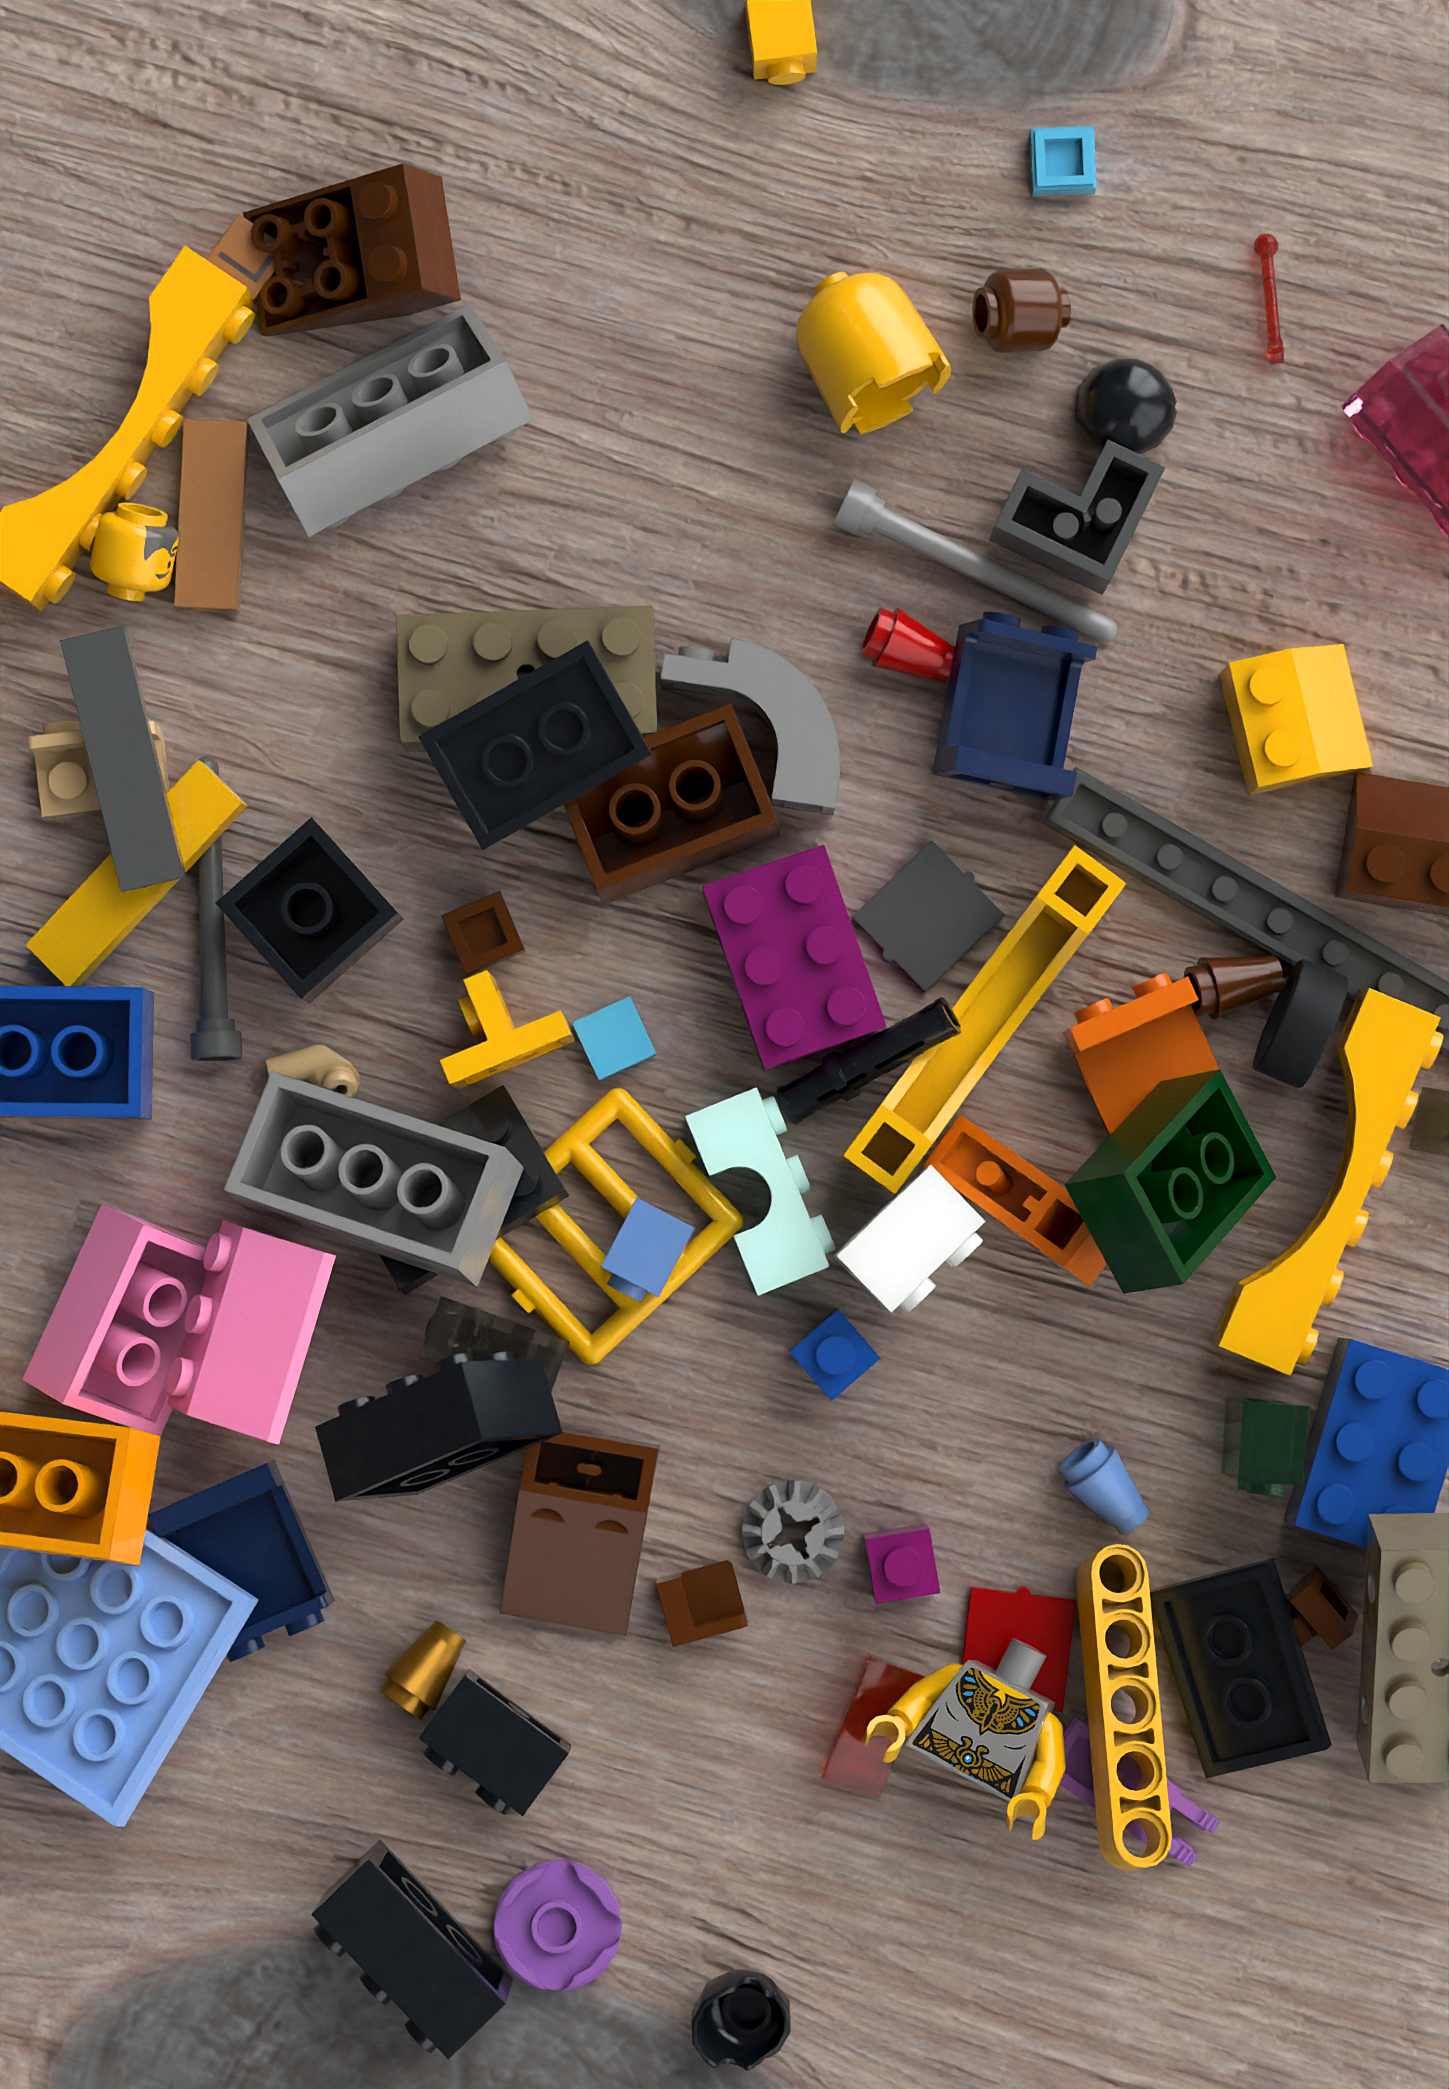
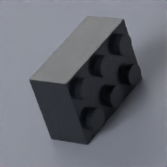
[315,1351,563,1502]
[311,1839,513,2060]

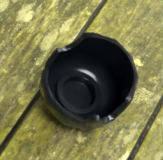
[1075,359,1177,454]
[691,1969,791,2071]

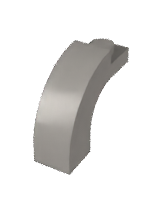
[660,638,840,815]

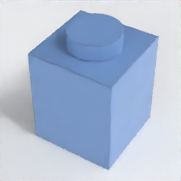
[601,1198,695,1302]

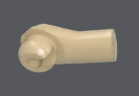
[266,1044,360,1098]

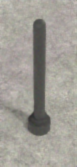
[190,756,242,1061]

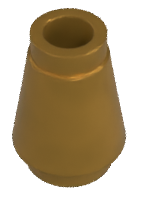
[378,1620,467,1721]

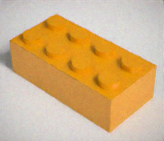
[0,1411,161,1566]

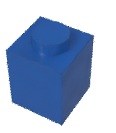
[788,1308,881,1401]

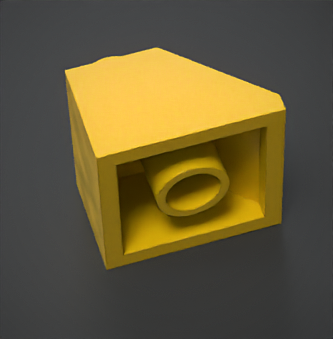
[1219,644,1373,796]

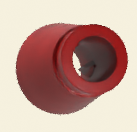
[860,607,955,683]

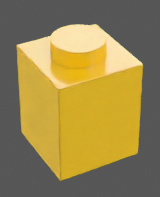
[744,0,817,85]

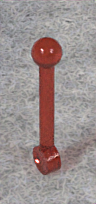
[1254,233,1284,364]

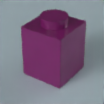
[863,1523,940,1604]

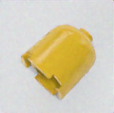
[796,272,951,435]

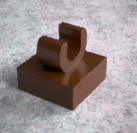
[1290,1566,1359,1650]

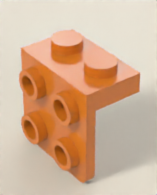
[1063,972,1219,1136]

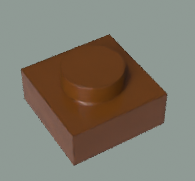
[441,891,525,976]

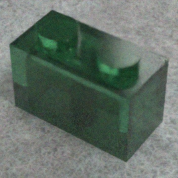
[1221,1397,1309,1496]

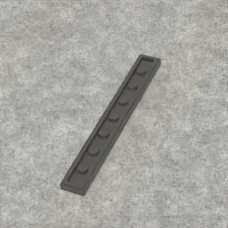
[1042,766,1449,1059]

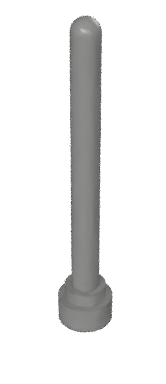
[833,479,1117,642]

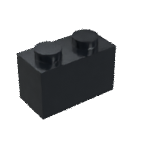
[418,1669,572,1816]

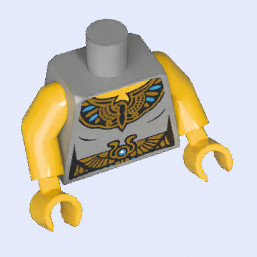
[862,1638,1066,1840]

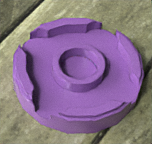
[493,1858,622,1991]

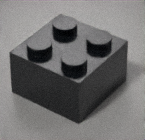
[215,817,404,1004]

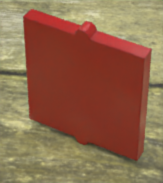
[962,1586,1076,1712]

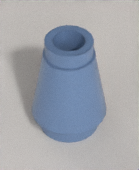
[1059,1438,1150,1535]

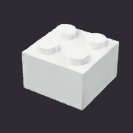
[833,1165,986,1312]

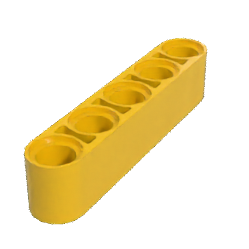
[1076,1544,1172,1871]

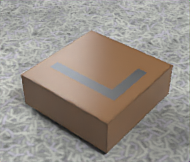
[206,214,288,305]

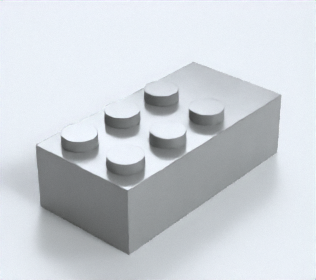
[224,1071,524,1287]

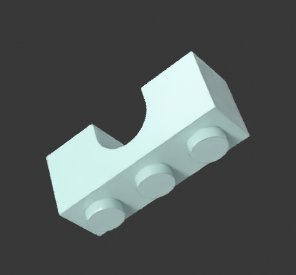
[685,1087,836,1296]

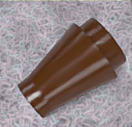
[1184,955,1284,1020]

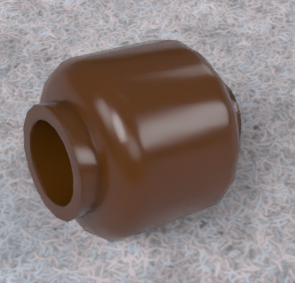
[972,268,1071,353]

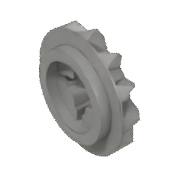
[742,1480,844,1584]

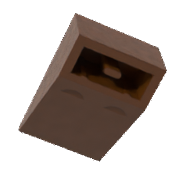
[243,163,461,337]
[500,1427,660,1636]

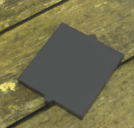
[852,840,1005,993]

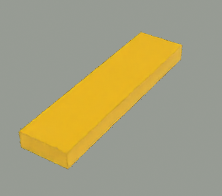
[26,760,248,987]

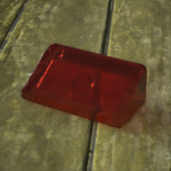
[820,1652,926,1797]

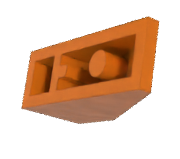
[922,1115,1107,1287]

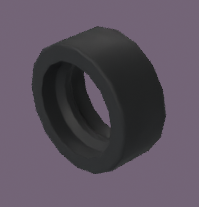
[1253,959,1348,1088]

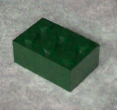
[1064,1069,1276,1294]

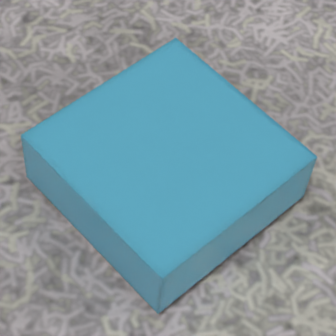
[1029,126,1096,196]
[572,996,657,1081]

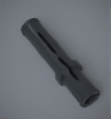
[776,997,962,1124]

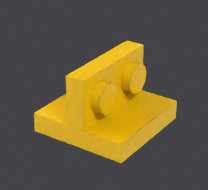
[440,970,576,1090]

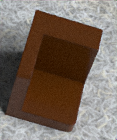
[656,1560,748,1647]

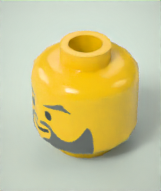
[90,503,179,601]

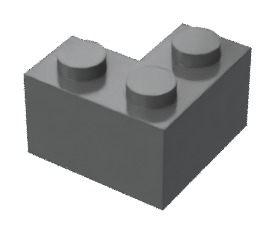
[989,440,1166,595]

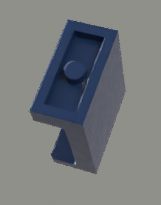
[932,612,1097,801]
[148,1460,335,1662]

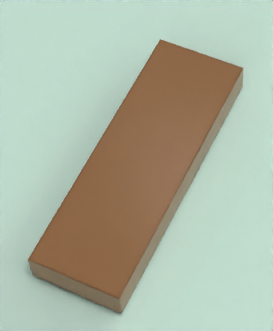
[174,419,250,613]

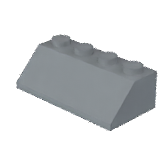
[247,303,534,537]

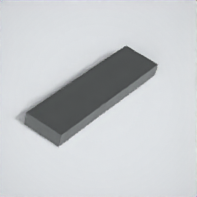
[60,625,187,892]

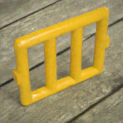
[488,1088,744,1365]

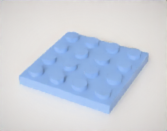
[0,1526,259,1827]

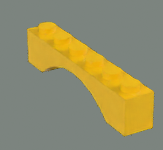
[0,246,255,612]
[841,845,1127,1196]
[1212,988,1444,1376]

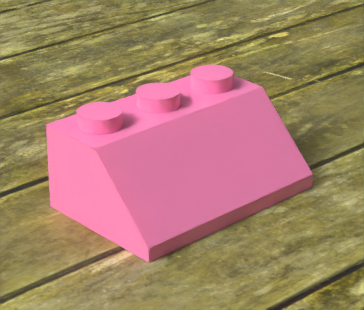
[22,1203,207,1436]
[166,1220,336,1444]

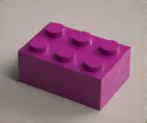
[702,845,887,1072]

